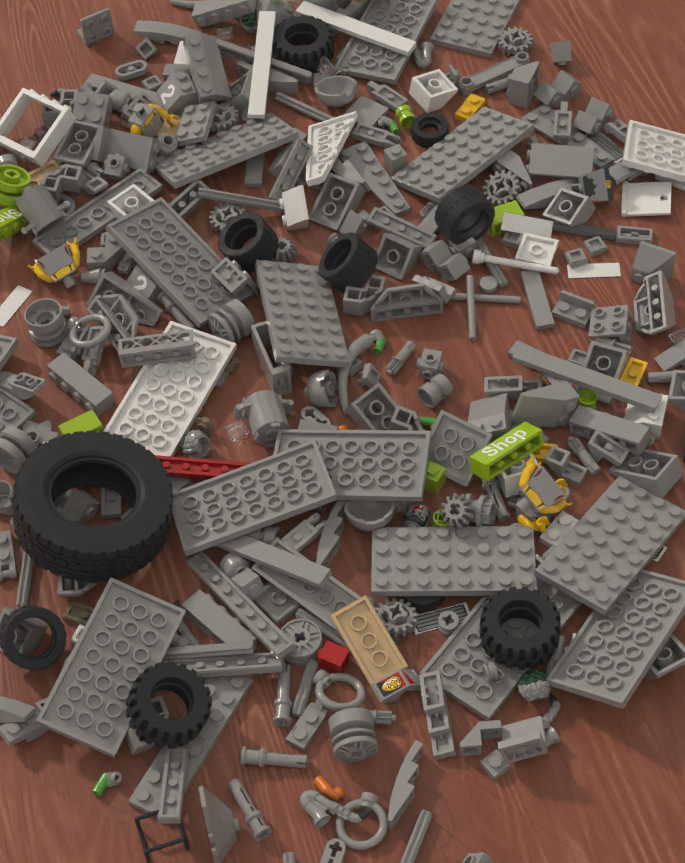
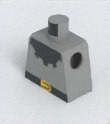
[570,167,613,201]

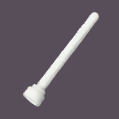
[472,249,559,274]

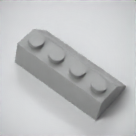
[183,32,232,103]

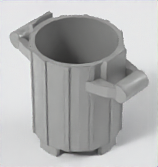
[14,181,71,237]
[233,390,294,448]

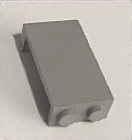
[91,126,160,173]
[526,143,594,181]
[251,321,293,396]

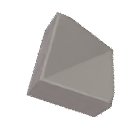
[135,37,159,61]

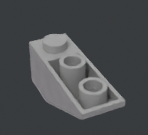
[492,150,532,192]

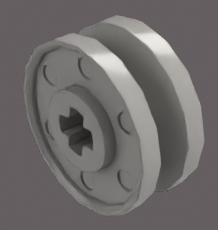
[281,618,323,666]

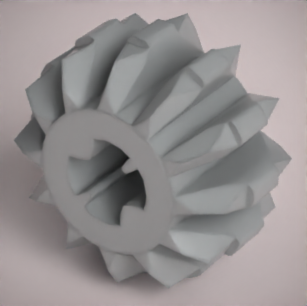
[271,236,297,263]
[440,493,475,528]

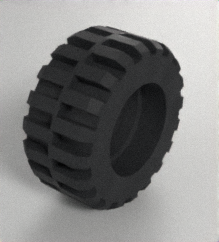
[272,15,334,74]
[480,587,561,670]
[126,661,212,749]

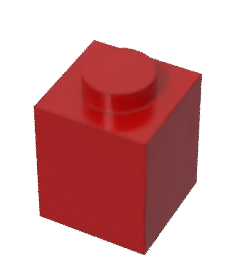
[316,640,351,673]

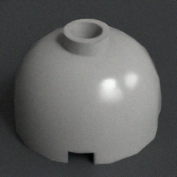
[305,370,339,408]

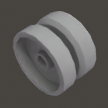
[0,425,38,474]

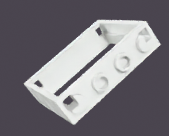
[0,88,77,167]

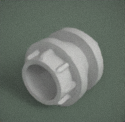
[456,493,496,527]

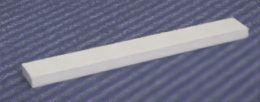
[296,1,416,56]
[248,11,276,119]

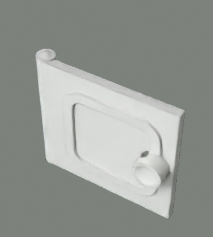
[621,181,672,217]

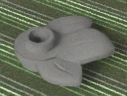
[22,420,59,447]

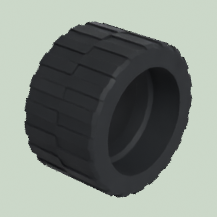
[434,185,495,245]
[218,212,279,273]
[318,232,378,294]
[0,605,67,670]

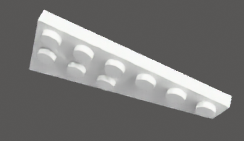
[306,111,358,187]

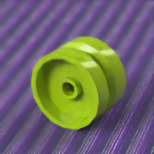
[0,164,31,206]

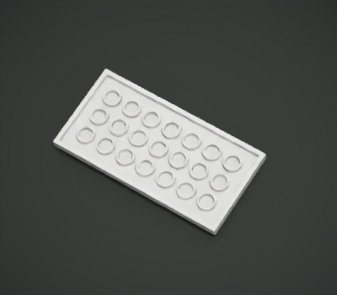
[103,321,237,457]

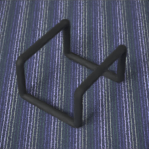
[135,810,190,863]

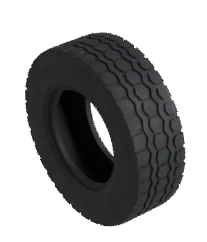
[13,431,173,583]

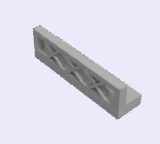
[118,329,196,368]

